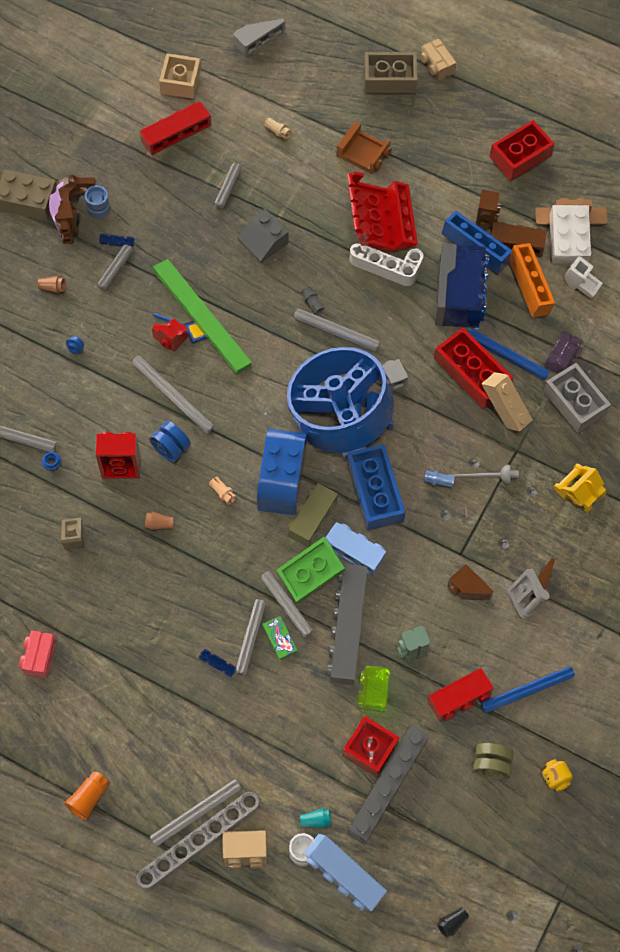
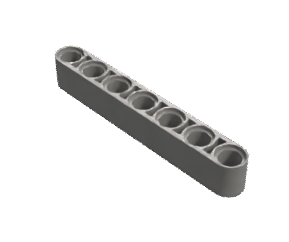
[137,792,259,891]

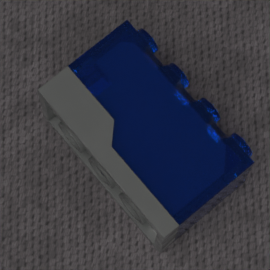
[435,243,489,329]

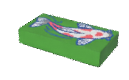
[262,616,297,661]

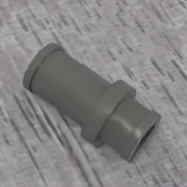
[300,286,325,315]

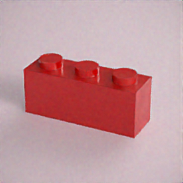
[427,668,494,722]

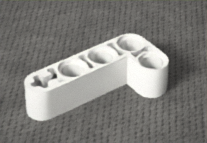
[349,243,423,286]

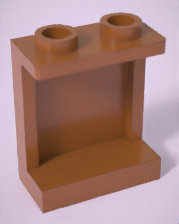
[336,122,392,175]

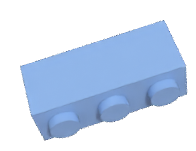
[326,522,386,576]

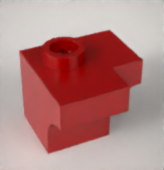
[152,318,188,352]

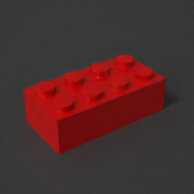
[434,327,514,409]

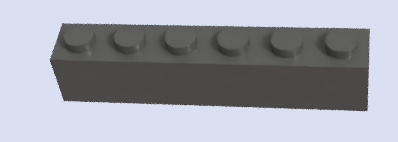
[327,564,368,686]
[347,724,430,845]

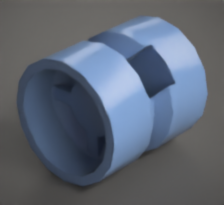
[85,185,110,219]

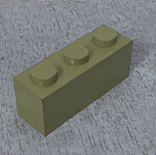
[287,483,338,547]

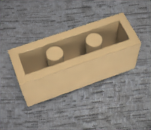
[482,372,533,431]

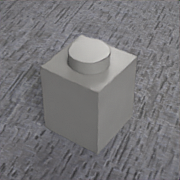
[382,359,408,391]

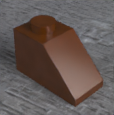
[447,564,494,601]

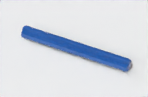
[468,328,549,380]
[481,666,575,713]

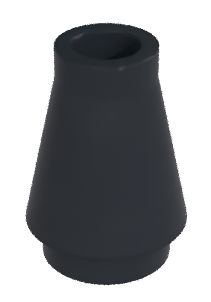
[437,907,469,938]

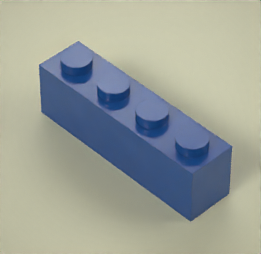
[442,211,512,274]

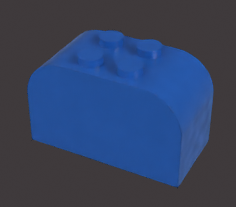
[257,428,307,516]

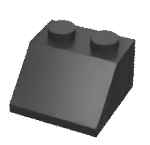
[238,209,288,263]

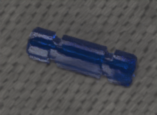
[99,233,135,247]
[199,649,236,677]

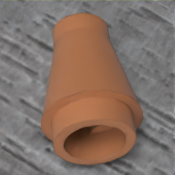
[37,276,66,294]
[145,511,173,530]

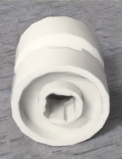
[289,833,314,867]

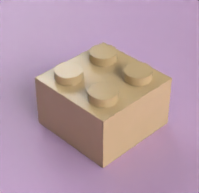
[159,53,201,99]
[223,831,267,869]

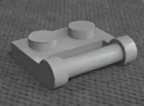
[507,568,549,619]

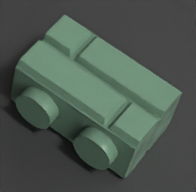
[397,626,430,663]

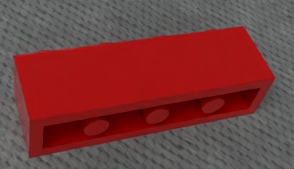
[140,101,211,156]

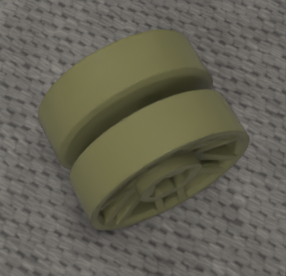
[473,743,514,780]

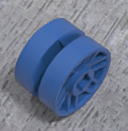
[149,421,191,462]

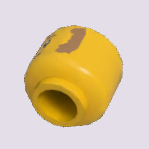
[542,759,573,792]

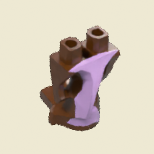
[49,174,96,243]

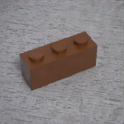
[491,222,547,258]

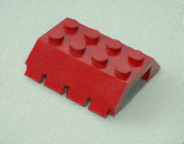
[347,171,418,252]

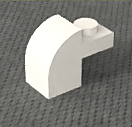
[565,256,603,298]

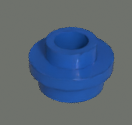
[66,336,84,354]
[42,452,61,471]

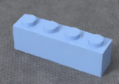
[303,834,387,911]

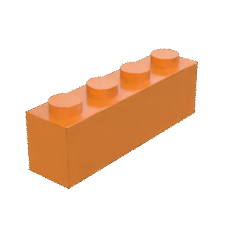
[509,243,555,318]

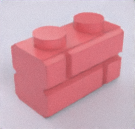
[19,631,57,678]

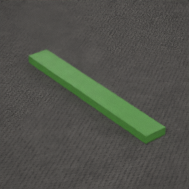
[153,259,252,374]

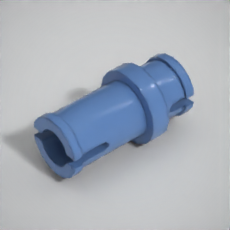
[424,470,455,488]

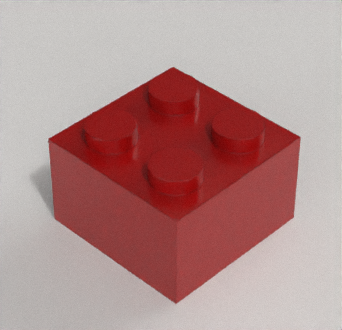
[342,715,400,777]

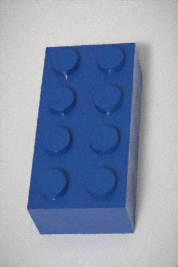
[347,444,405,530]

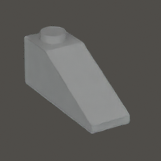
[233,19,285,57]

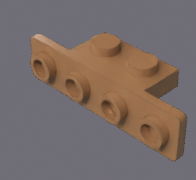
[535,198,607,225]

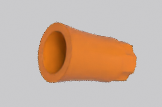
[64,772,110,821]

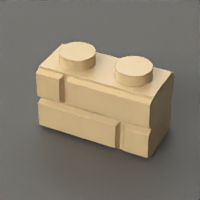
[420,38,457,80]

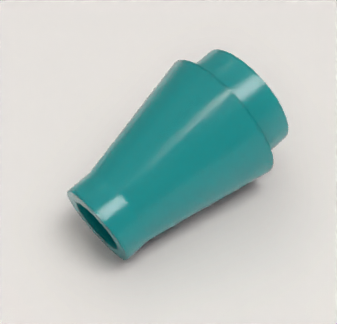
[300,808,332,829]

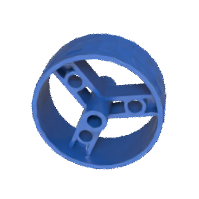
[287,347,394,453]

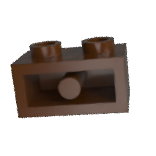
[476,190,501,230]

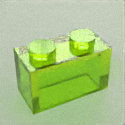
[358,665,390,713]

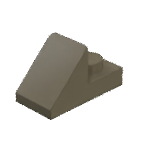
[61,518,84,550]

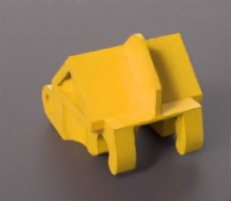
[553,464,606,513]

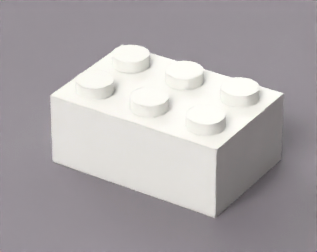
[550,205,591,264]

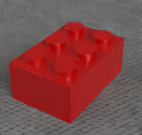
[489,120,555,181]
[96,432,141,479]

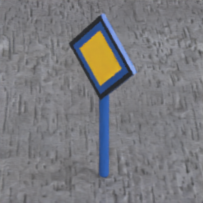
[152,313,207,344]

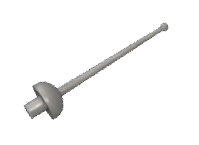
[449,465,519,484]

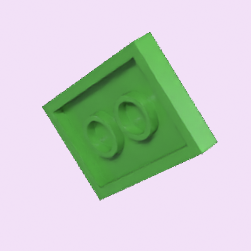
[277,536,347,603]

